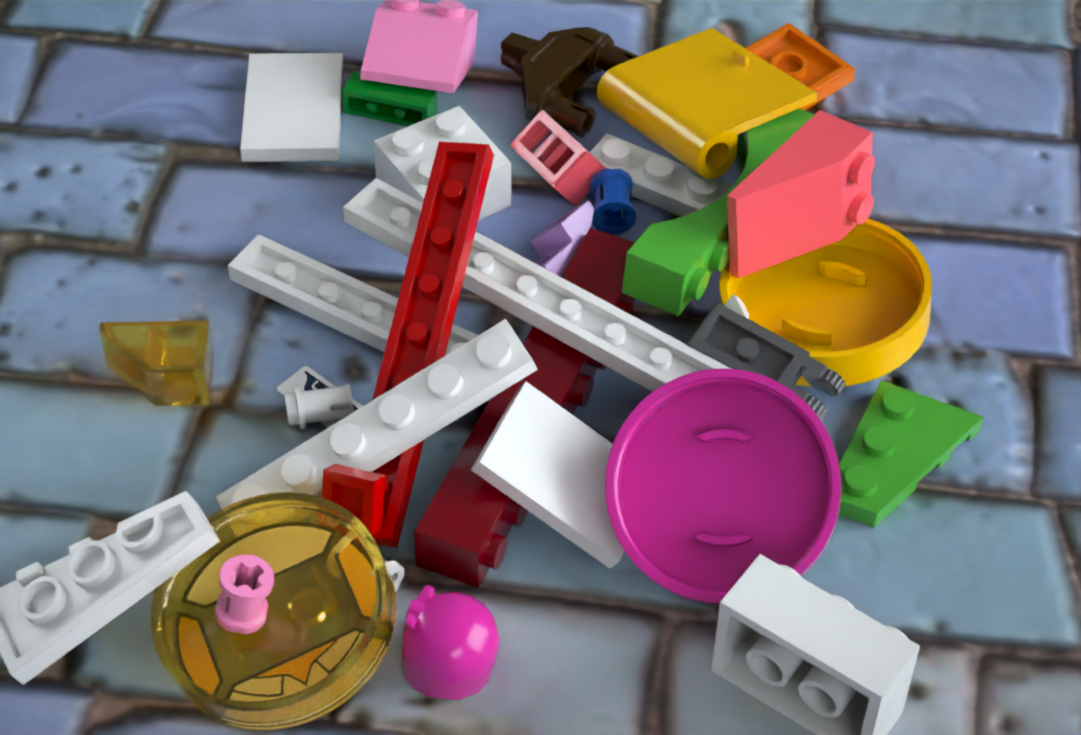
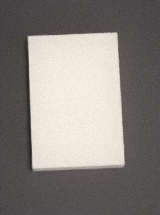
[240,53,344,162]
[471,381,625,569]

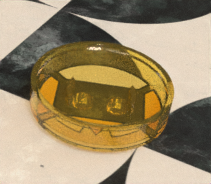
[151,492,397,730]

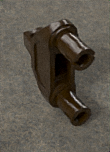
[501,27,639,138]

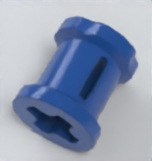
[589,168,636,235]

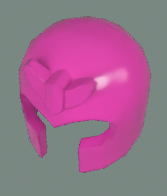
[402,585,500,700]

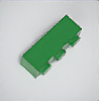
[342,72,438,127]

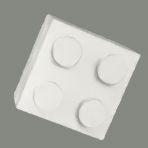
[374,106,511,221]

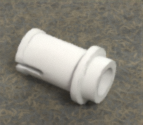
[284,384,354,430]

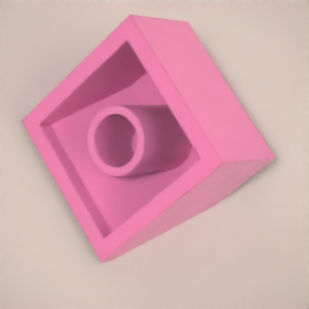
[360,0,478,93]

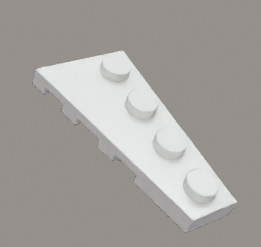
[0,491,220,685]

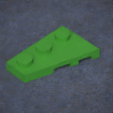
[839,380,984,528]

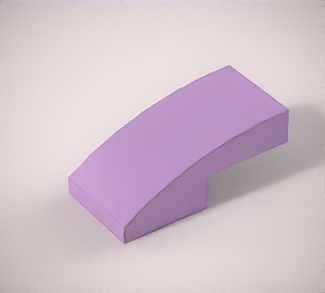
[530,200,594,277]

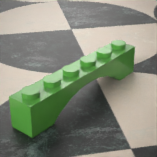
[622,109,815,316]

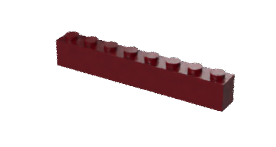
[414,228,635,588]

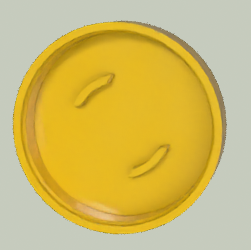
[719,218,932,387]

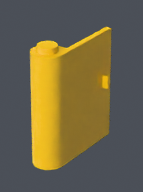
[597,28,817,179]

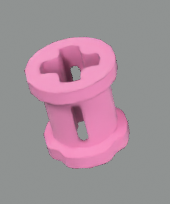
[215,555,274,634]

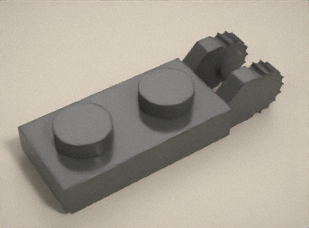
[686,303,846,421]

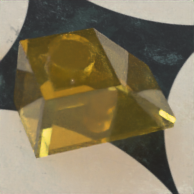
[99,321,214,407]

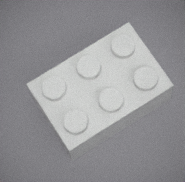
[711,554,920,735]

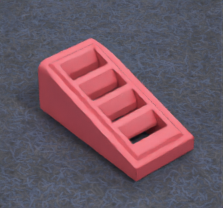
[510,110,606,205]

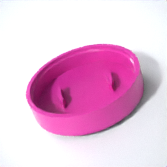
[605,368,841,605]

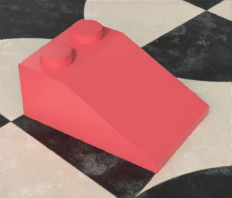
[727,110,875,278]

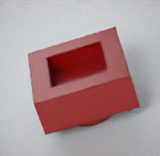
[320,464,385,537]

